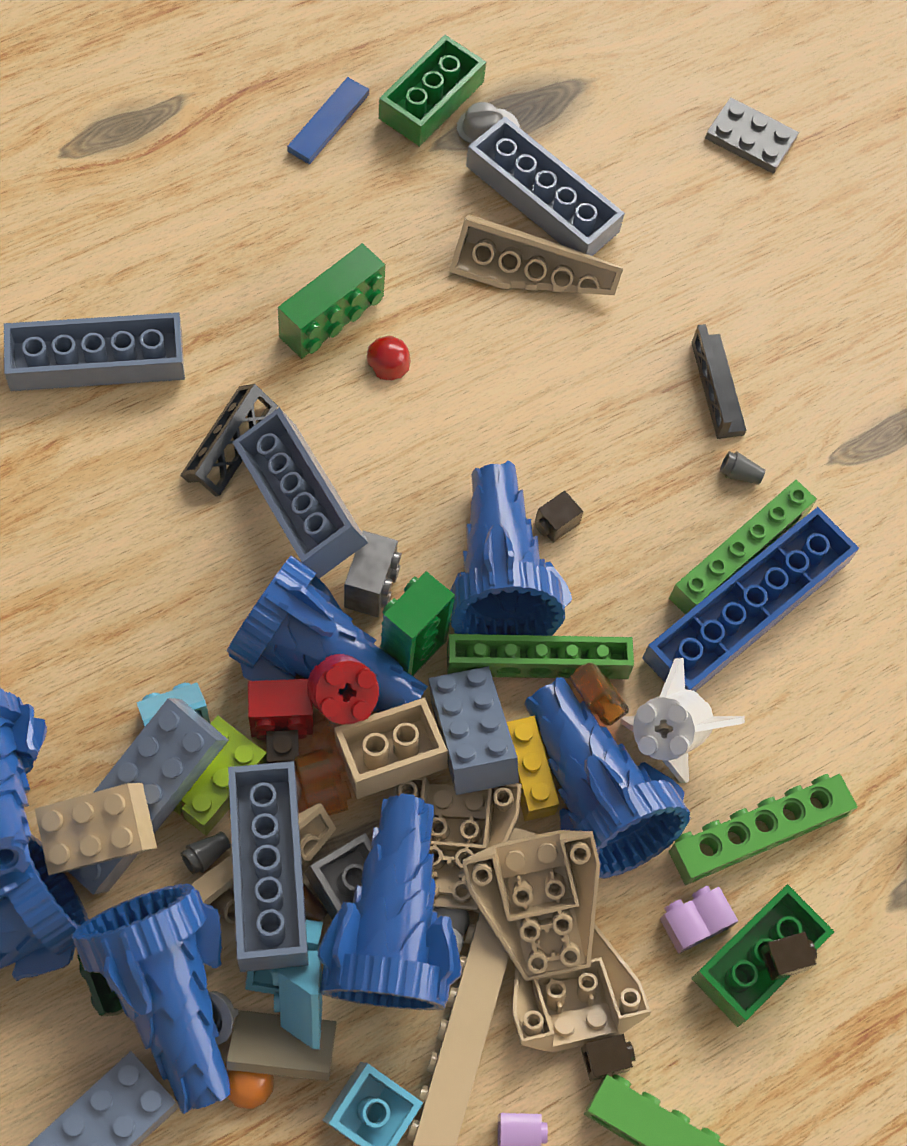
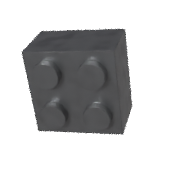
[344,531,401,617]
[304,833,372,920]

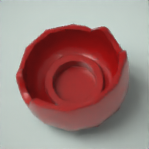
[366,335,411,380]

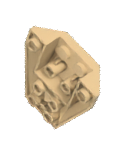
[392,777,522,911]
[462,830,600,981]
[513,923,651,1053]

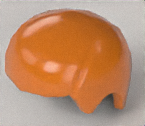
[225,1063,274,1109]

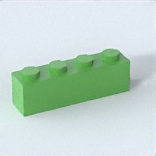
[583,1074,726,1146]

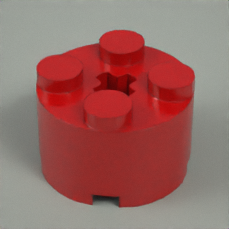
[307,654,379,725]

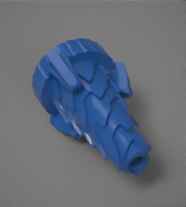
[450,460,572,636]
[226,555,427,713]
[524,677,690,879]
[0,688,47,875]
[318,793,462,1010]
[0,833,89,981]
[72,884,230,1114]

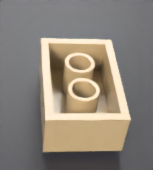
[334,697,448,799]
[35,783,157,875]

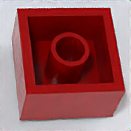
[248,679,313,741]

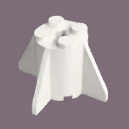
[620,658,745,783]

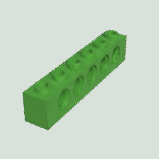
[669,480,817,615]
[447,634,634,679]
[668,774,858,886]

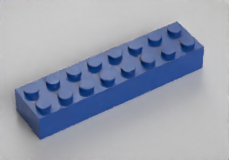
[642,507,859,692]

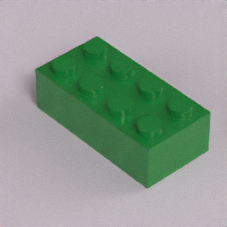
[378,34,486,147]
[278,243,386,359]
[380,571,455,676]
[691,884,835,1027]

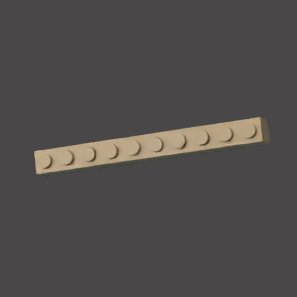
[407,827,538,1146]

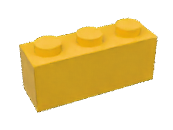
[507,716,560,821]

